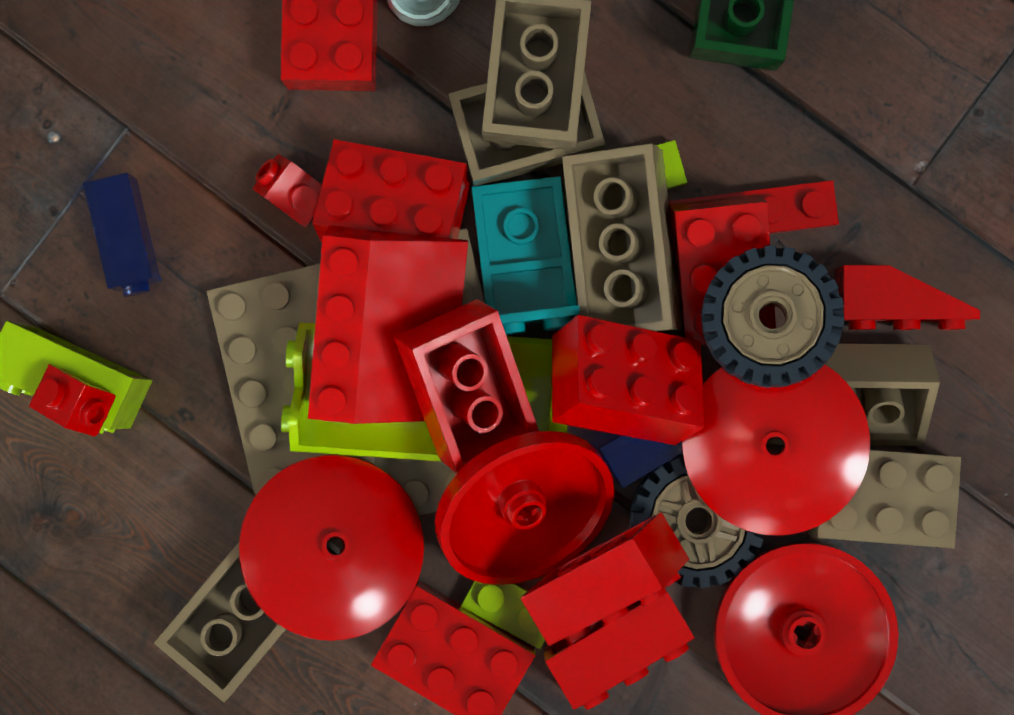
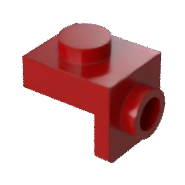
[253,154,322,228]
[28,364,116,437]

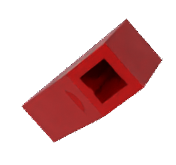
[835,265,980,330]

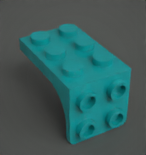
[472,176,580,336]

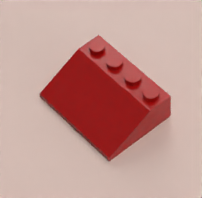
[308,225,469,424]

